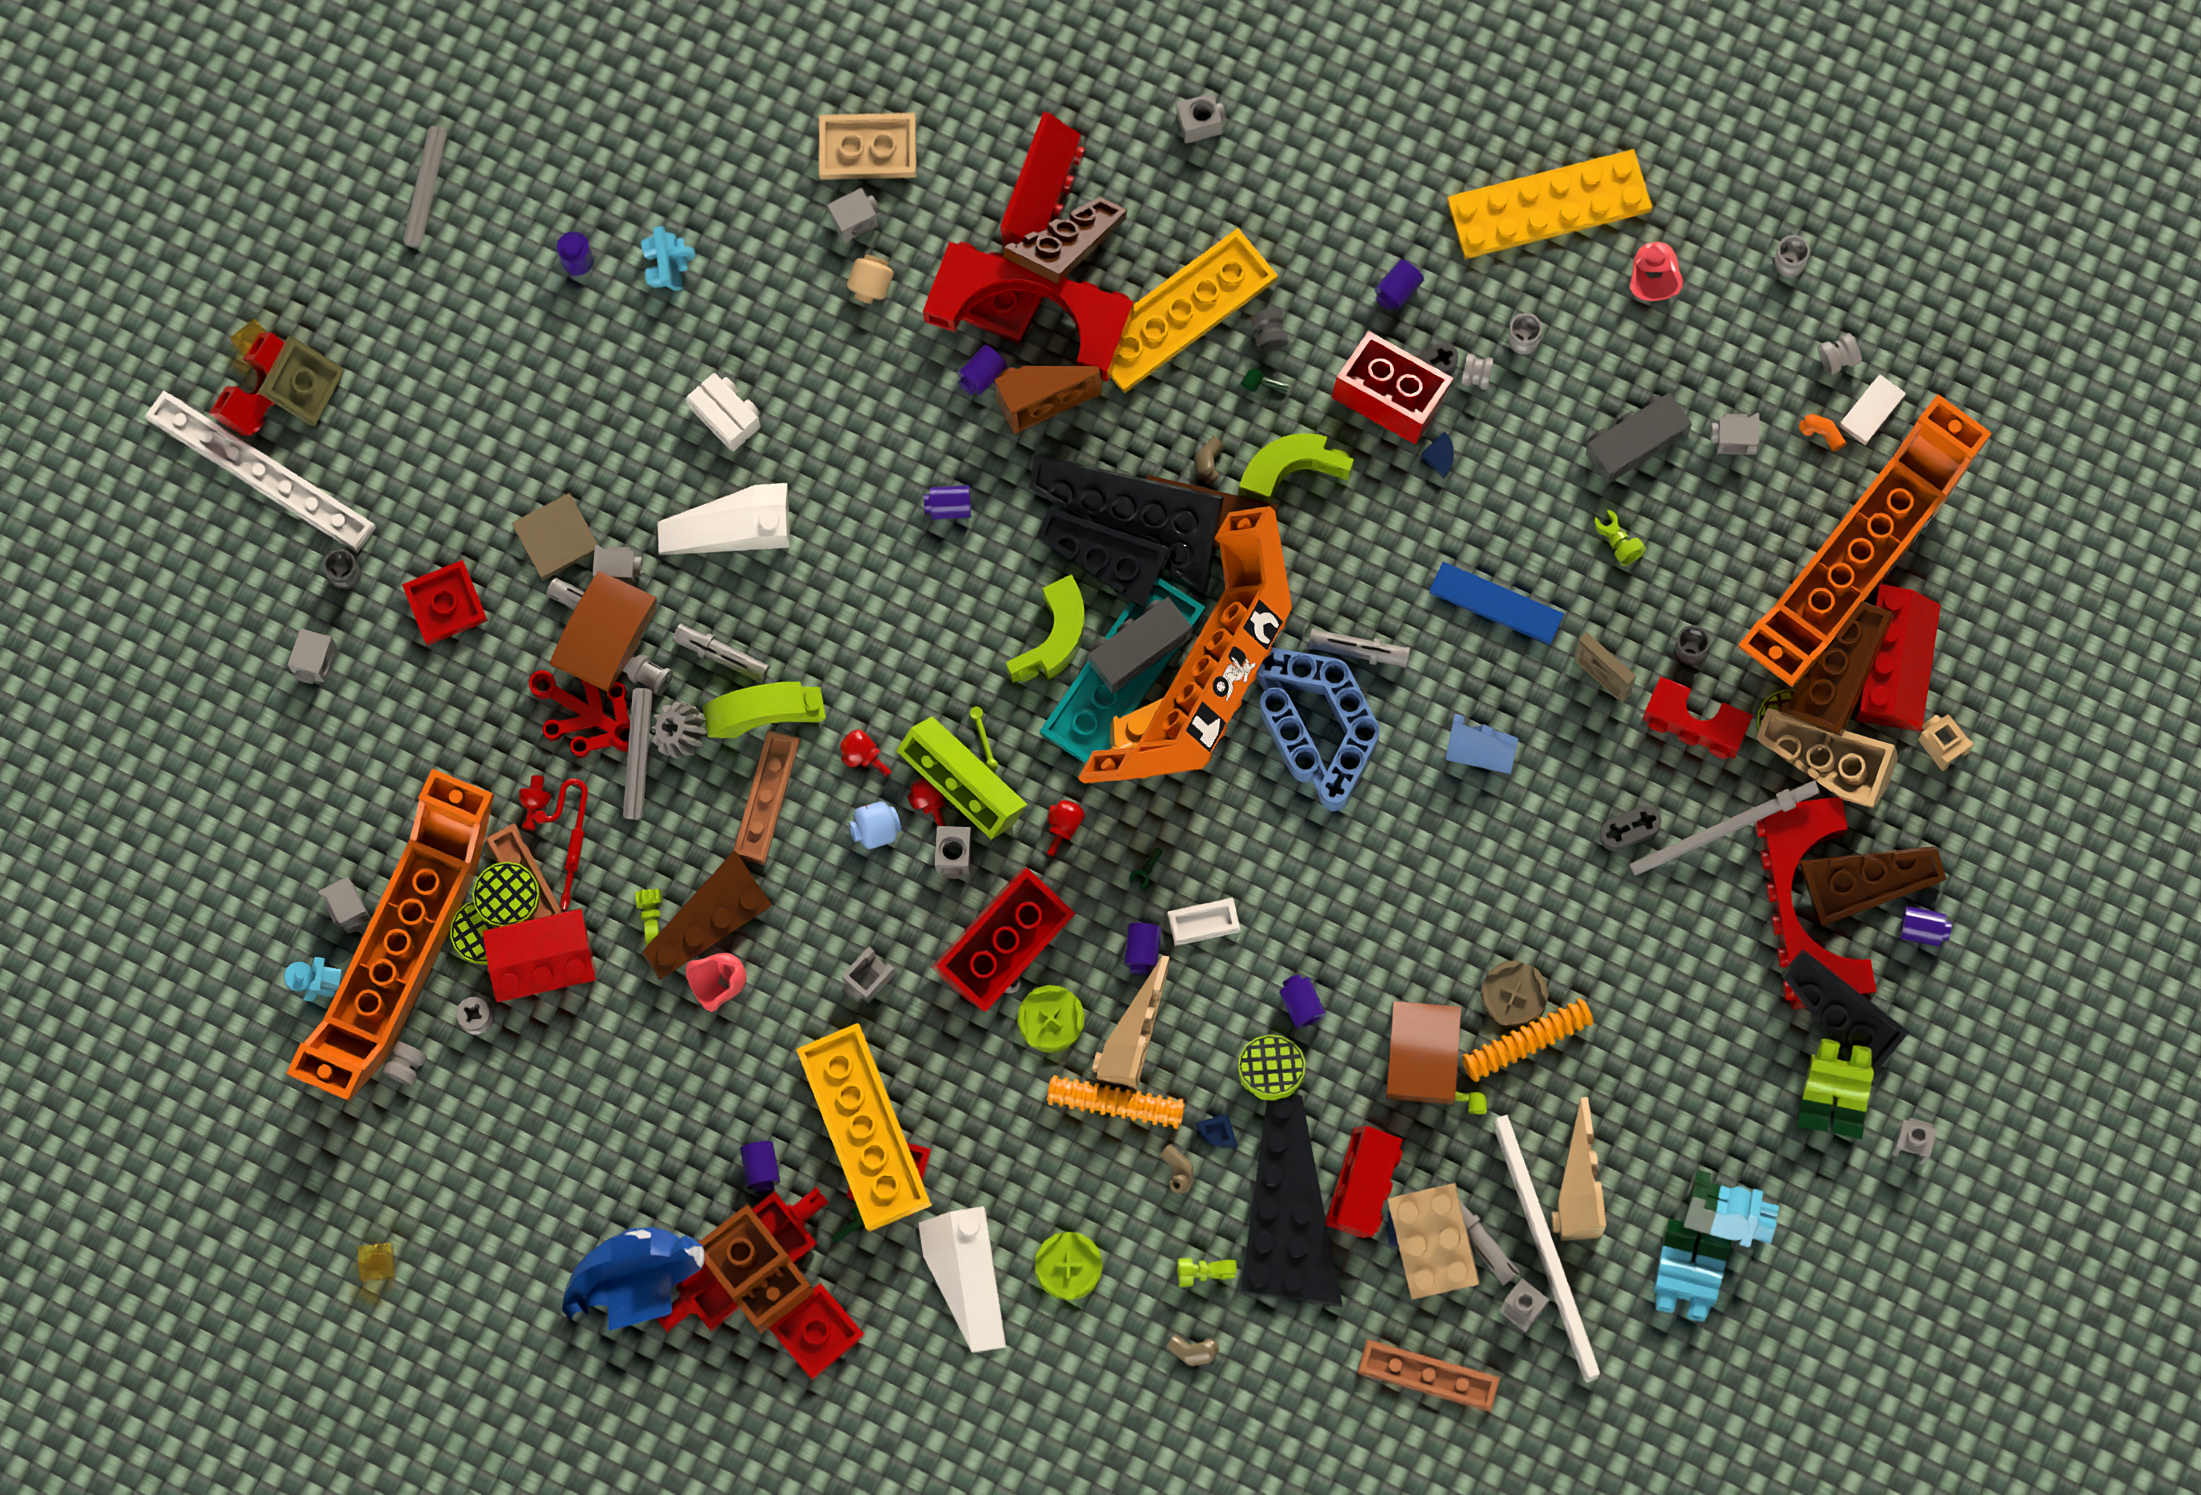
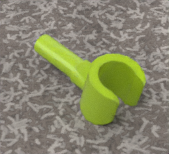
[1455,1091,1487,1115]

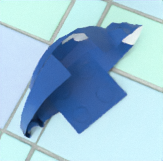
[562,1227,705,1331]

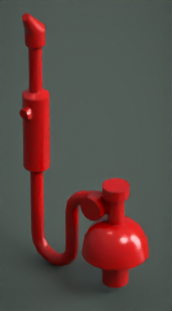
[518,775,588,912]

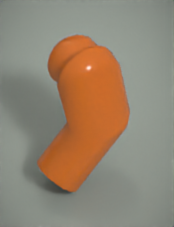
[1799,414,1846,452]

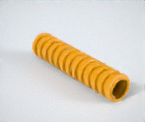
[1462,998,1594,1082]
[1047,1075,1185,1129]

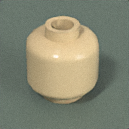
[847,254,893,304]

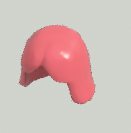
[1630,242,1684,301]
[686,953,747,1012]

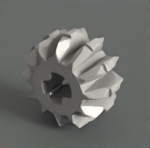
[650,702,708,759]

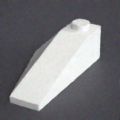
[658,483,790,555]
[918,1206,1006,1353]

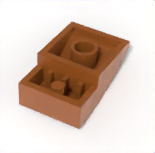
[550,570,657,692]
[1386,1001,1461,1105]
[698,1204,814,1334]

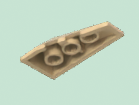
[1756,708,1898,808]
[1092,956,1170,1092]
[1551,1097,1606,1242]

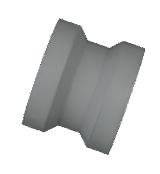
[1461,353,1494,390]
[456,997,493,1035]

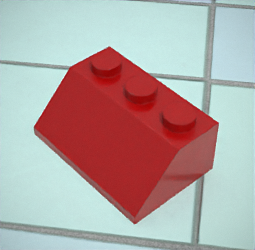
[1331,331,1453,445]
[483,908,597,1003]

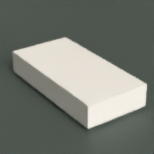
[1839,374,1906,446]
[1167,898,1240,946]

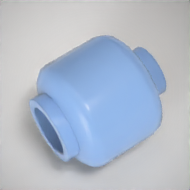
[849,801,901,849]

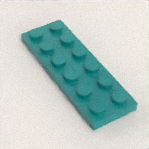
[1039,578,1206,764]

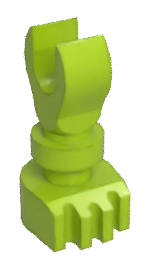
[1595,510,1646,566]
[635,888,663,947]
[1177,1258,1237,1288]

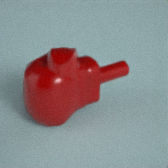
[840,729,892,777]
[907,777,947,826]
[1046,799,1085,857]

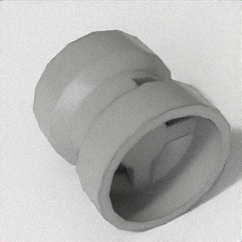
[1774,235,1810,277]
[1508,313,1542,355]
[1818,333,1862,375]
[382,1041,427,1087]

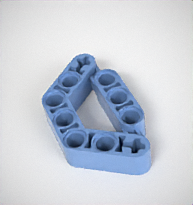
[1256,647,1380,811]

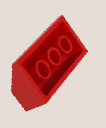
[1000,111,1086,250]
[1855,584,1941,732]
[930,867,1076,1013]

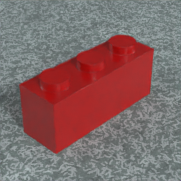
[1325,1125,1403,1238]

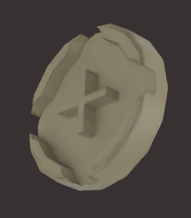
[1480,960,1548,1029]

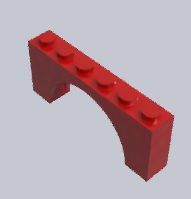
[923,241,1134,382]
[1754,797,1877,1010]

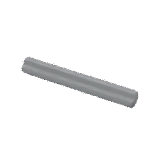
[403,126,447,248]
[623,688,653,820]

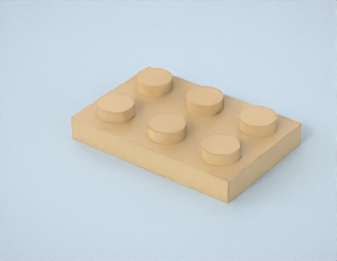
[819,113,916,180]
[1388,1183,1480,1299]

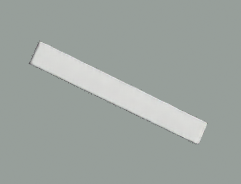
[145,391,376,554]
[1493,1115,1600,1382]

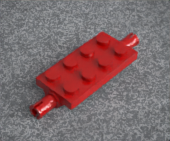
[656,1186,829,1333]

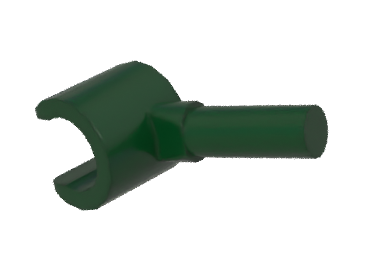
[1241,368,1289,392]
[1129,847,1163,890]
[831,1206,865,1244]

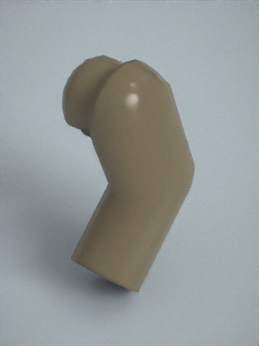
[1194,436,1225,485]
[1159,1144,1193,1194]
[1166,1334,1219,1366]

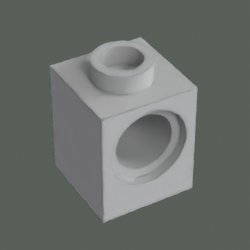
[1176,93,1227,144]
[827,188,880,243]
[288,628,337,684]
[935,826,972,879]

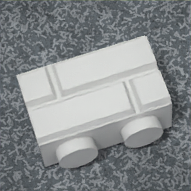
[686,373,761,451]

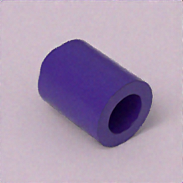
[557,231,594,276]
[1374,259,1424,310]
[957,345,1008,395]
[924,485,971,520]
[1899,906,1952,947]
[1124,923,1162,975]
[1279,974,1327,1029]
[740,1141,780,1194]

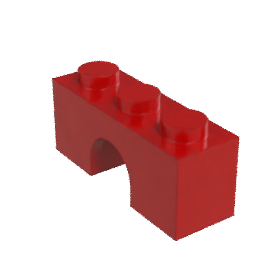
[208,332,285,436]
[1642,676,1753,759]

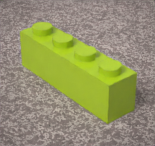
[896,716,1028,840]

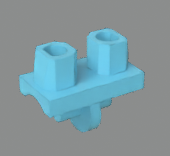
[641,226,695,291]
[284,957,341,1002]

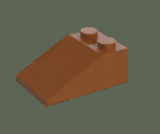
[994,366,1102,434]

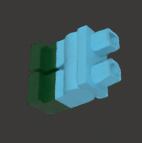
[1683,1169,1779,1248]
[1653,1218,1732,1322]

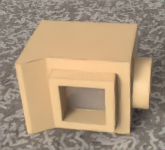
[1918,714,1974,772]

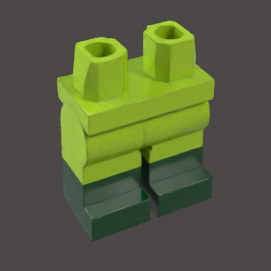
[1795,1039,1874,1140]

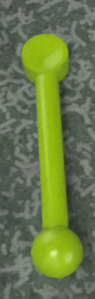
[970,707,998,772]

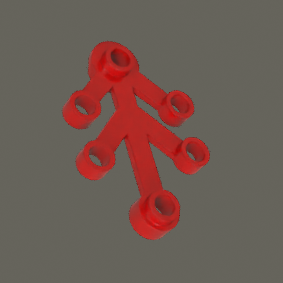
[529,670,630,758]

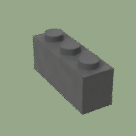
[1585,392,1692,485]
[1088,597,1192,694]

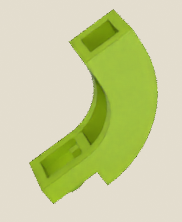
[1239,433,1354,503]
[1006,574,1085,683]
[702,682,826,738]

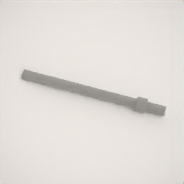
[1630,780,1820,876]

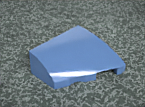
[1446,714,1518,774]

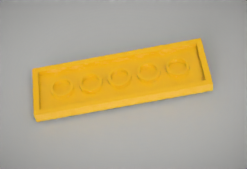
[1447,149,1652,260]
[1110,228,1278,393]
[796,1023,932,1232]

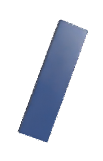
[1429,561,1564,645]

